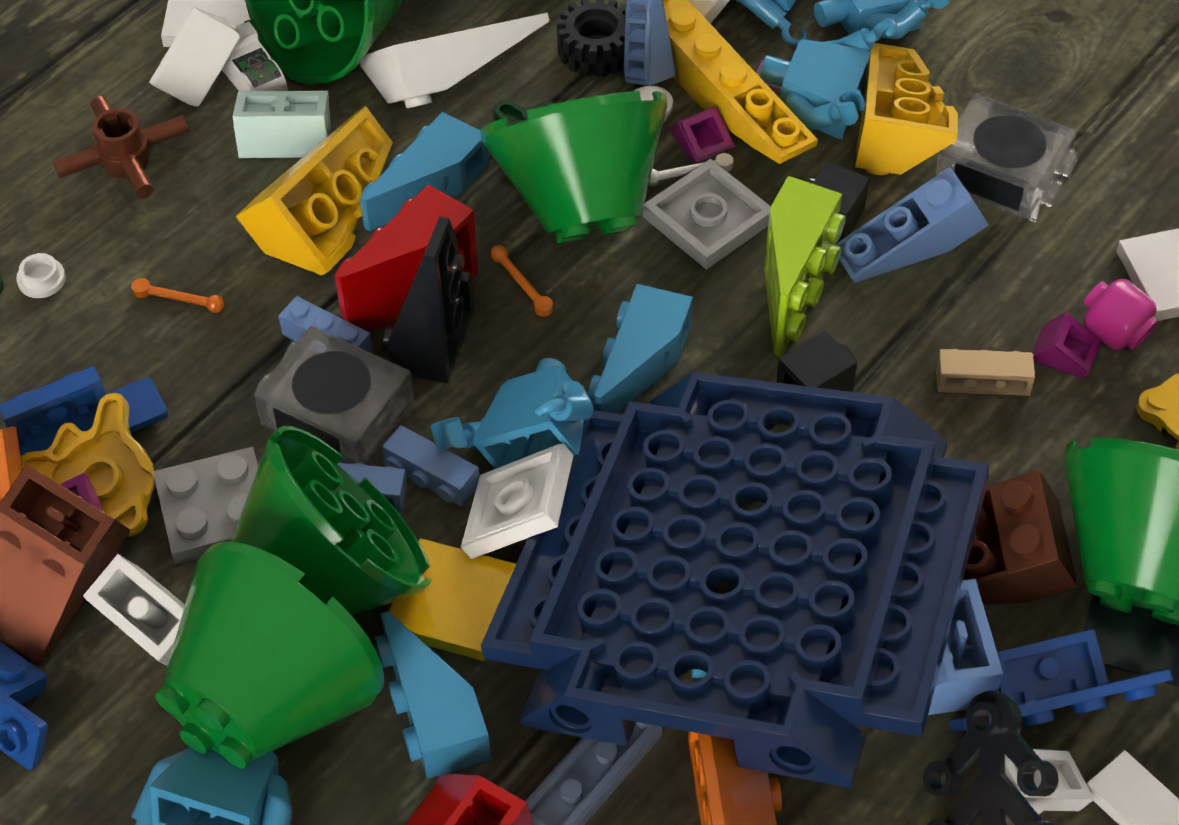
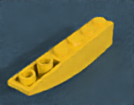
[644,0,818,164]

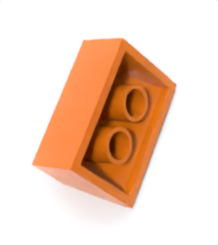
[688,731,782,825]

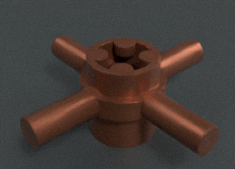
[53,96,189,199]

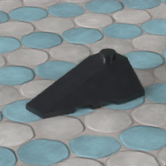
[383,216,474,384]

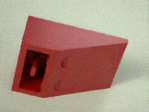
[334,185,479,332]

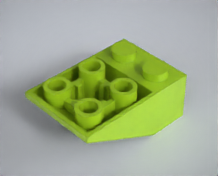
[764,176,846,357]

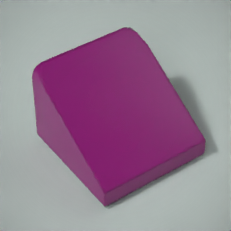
[670,106,735,164]
[1032,312,1102,379]

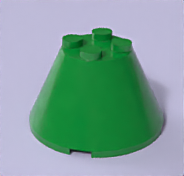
[244,0,403,85]
[480,91,667,244]
[231,426,431,616]
[1063,437,1179,625]
[155,542,384,769]

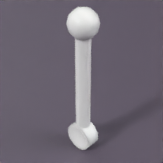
[648,153,734,186]

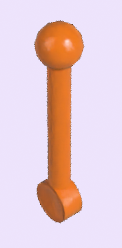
[490,245,553,317]
[131,278,225,313]

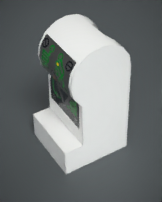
[221,21,288,91]

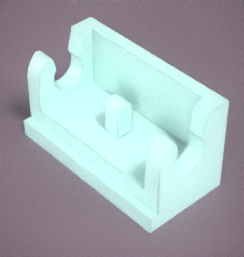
[233,91,331,158]

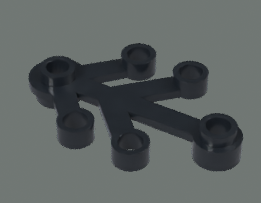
[923,691,1059,825]

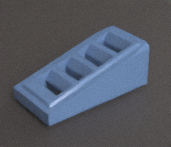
[624,0,676,86]

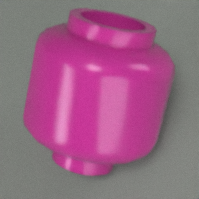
[1083,279,1159,351]

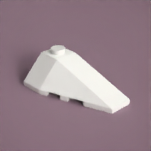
[359,13,550,109]

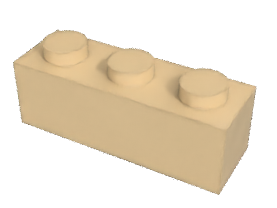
[936,349,1035,396]

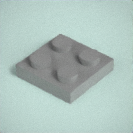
[643,159,771,270]
[154,447,258,565]

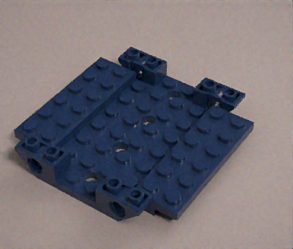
[481,372,989,788]

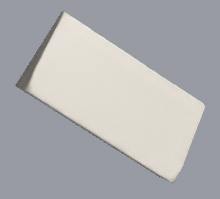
[149,7,241,107]

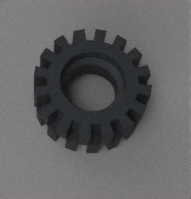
[557,0,626,77]

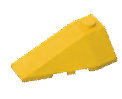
[855,43,958,175]
[236,106,393,275]

